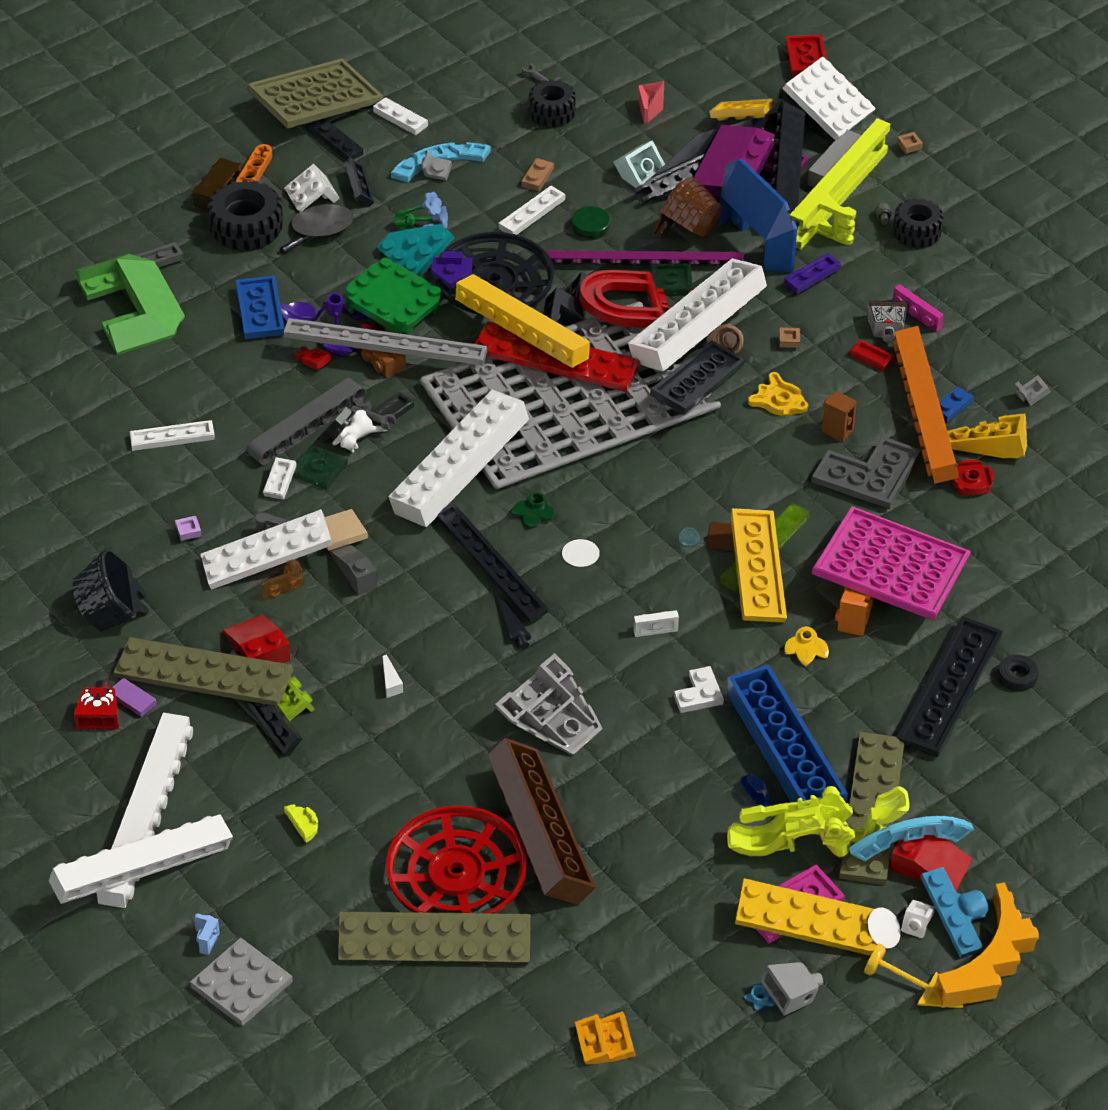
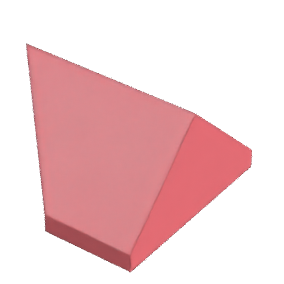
[638,81,664,124]

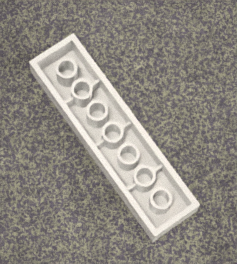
[628,258,767,371]
[388,389,529,527]

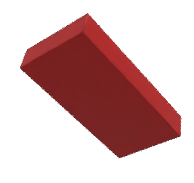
[849,339,895,372]

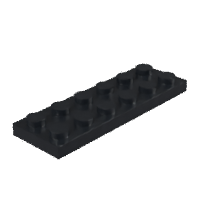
[649,340,745,415]

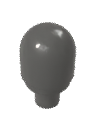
[875,203,892,225]

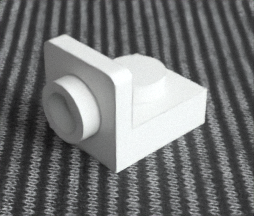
[901,900,935,938]

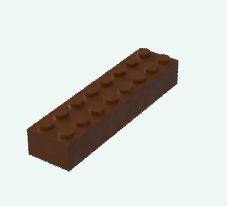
[488,738,596,905]

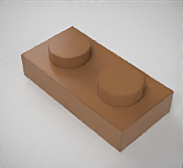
[522,158,554,191]

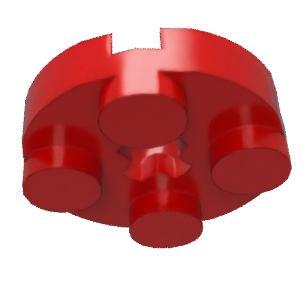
[951,459,994,496]

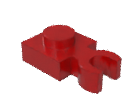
[294,346,331,370]

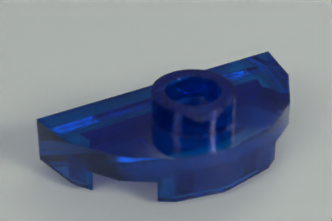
[739,773,771,807]

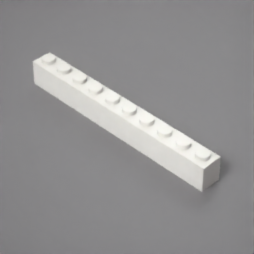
[96,713,193,908]

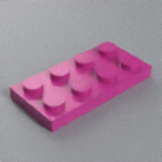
[756,865,845,944]

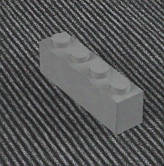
[807,129,861,187]

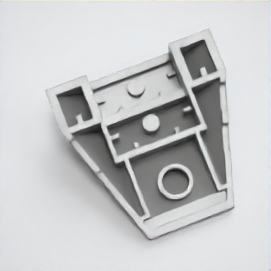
[494,653,603,756]

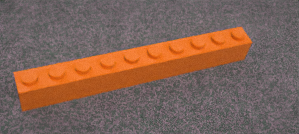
[893,326,959,484]

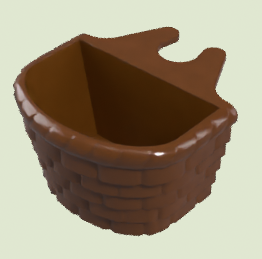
[654,177,722,238]

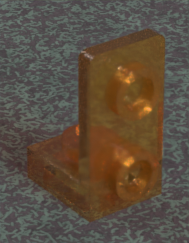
[262,559,304,599]

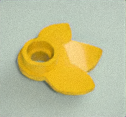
[785,626,829,667]

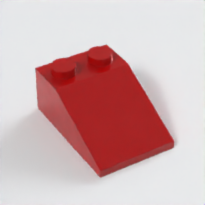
[223,614,291,663]
[890,835,972,892]

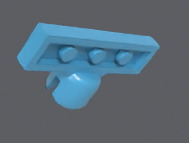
[921,867,988,959]

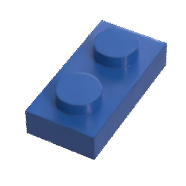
[939,387,974,422]

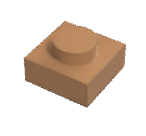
[897,132,923,154]
[779,328,800,348]

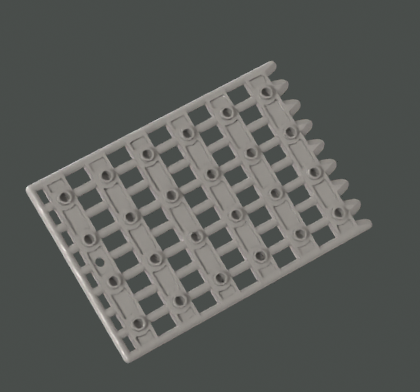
[420,302,721,489]

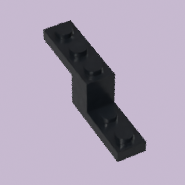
[543,272,588,326]

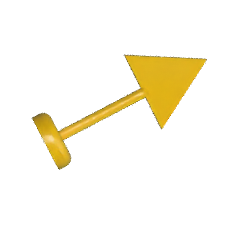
[864,943,964,1008]

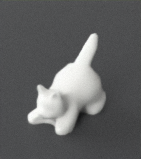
[332,410,388,453]

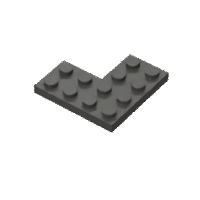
[812,436,921,509]

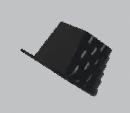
[72,549,149,632]

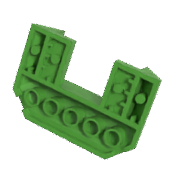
[73,254,185,355]

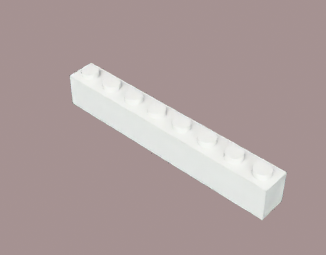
[49,815,233,904]

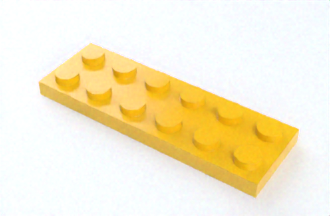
[730,508,787,623]
[735,879,877,956]

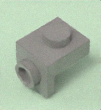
[1015,375,1051,406]

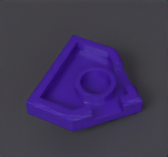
[432,251,473,289]

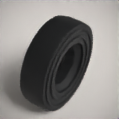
[998,654,1039,691]

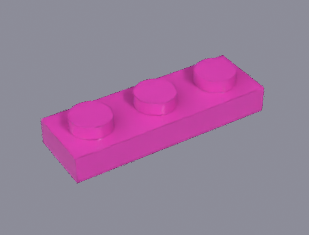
[893,284,944,332]

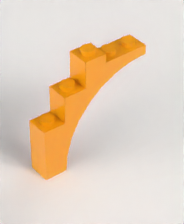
[934,883,1039,1008]

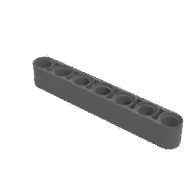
[246,378,366,465]

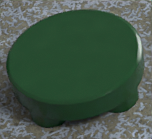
[572,206,611,240]

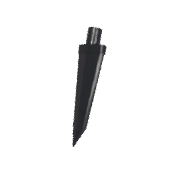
[496,595,531,649]

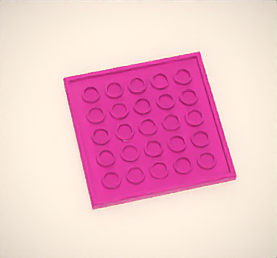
[812,506,971,621]

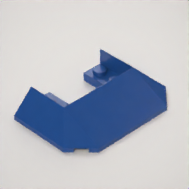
[719,158,797,274]

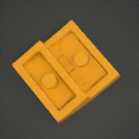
[575,1011,636,1064]

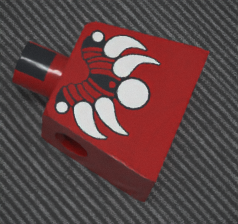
[74,680,119,730]

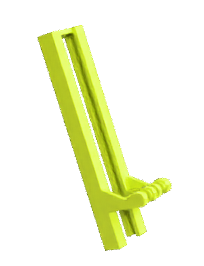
[790,118,890,250]

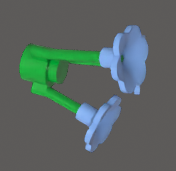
[395,192,448,231]

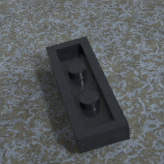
[345,157,374,207]

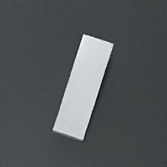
[383,655,403,698]

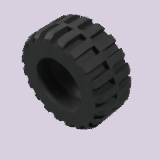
[208,180,283,251]

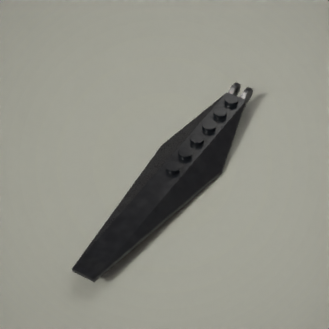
[633,111,818,205]

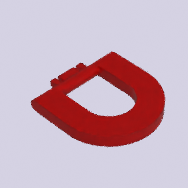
[579,270,669,327]

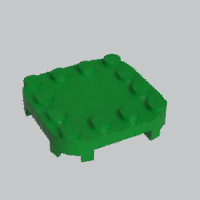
[344,258,441,335]

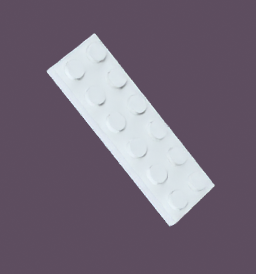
[201,510,333,590]

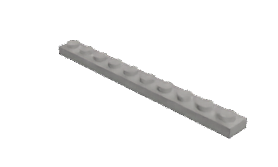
[284,318,487,366]

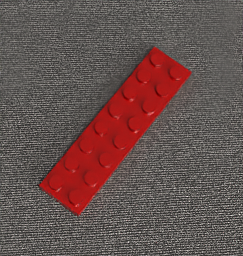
[475,321,640,392]

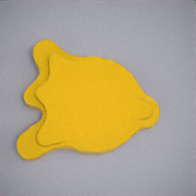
[748,372,808,416]

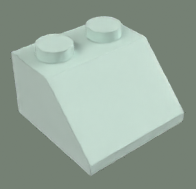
[613,141,665,188]

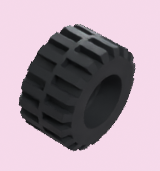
[529,80,576,127]
[893,198,943,248]

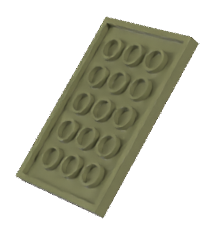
[248,58,383,128]

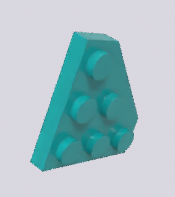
[377,224,455,276]

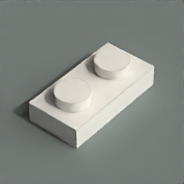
[633,610,679,637]

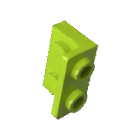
[279,676,315,721]

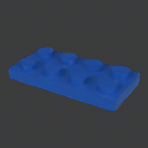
[236,275,285,339]

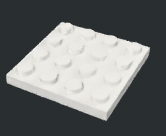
[782,57,876,140]

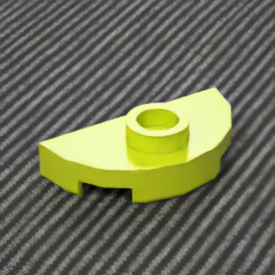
[284,805,318,843]

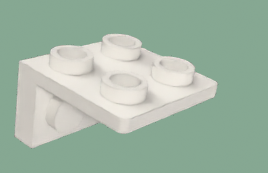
[285,164,340,212]

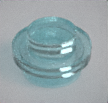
[679,527,700,547]

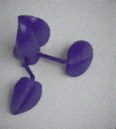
[281,293,368,356]

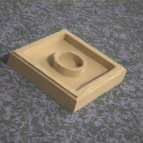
[325,509,368,551]

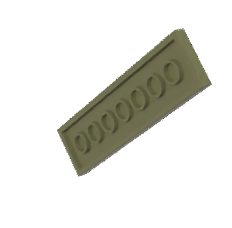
[114,637,293,706]
[839,732,904,885]
[338,912,531,963]

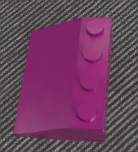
[694,125,775,197]

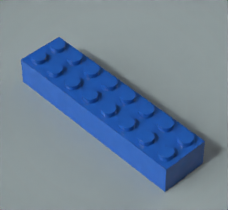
[727,664,847,803]

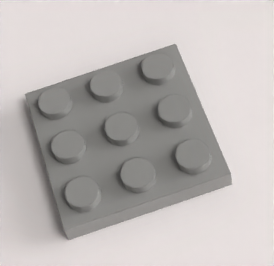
[190,938,293,1026]

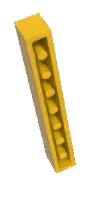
[455,274,590,368]

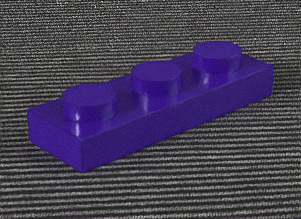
[784,253,841,294]

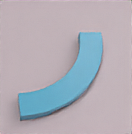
[391,142,491,183]
[849,816,974,861]

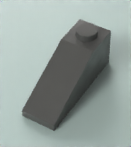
[330,544,377,595]

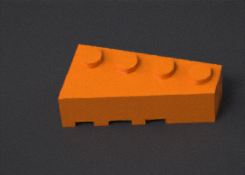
[835,587,875,636]

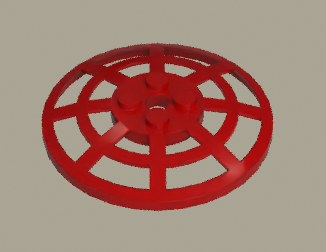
[386,805,527,914]

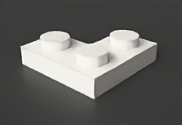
[674,666,724,713]

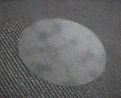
[292,204,353,236]

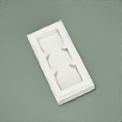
[263,457,297,500]

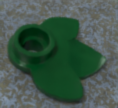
[512,492,554,527]

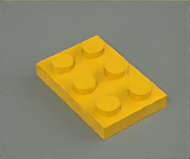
[710,99,775,121]

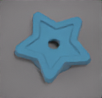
[744,984,775,1011]

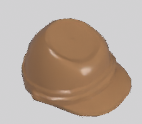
[706,323,744,354]

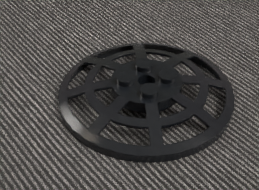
[435,232,554,315]

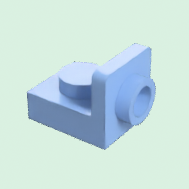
[194,913,219,955]

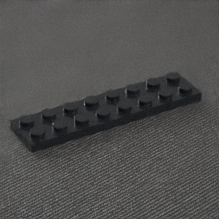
[897,616,1003,758]

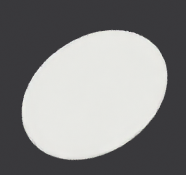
[562,539,599,567]
[868,908,901,948]

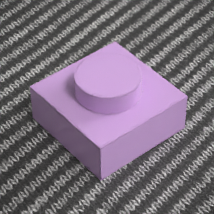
[175,516,202,541]

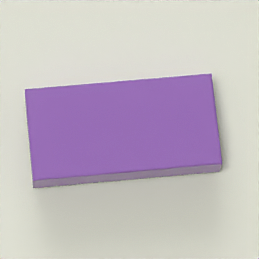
[112,678,157,717]

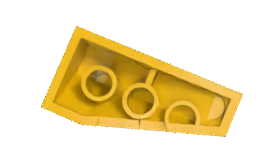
[947,414,1027,459]

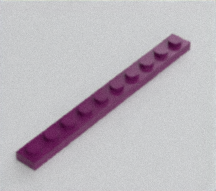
[547,250,744,265]

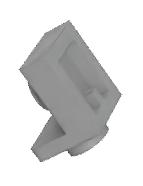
[421,152,452,181]

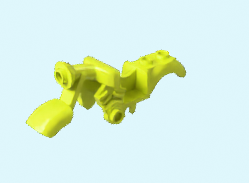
[727,786,909,857]

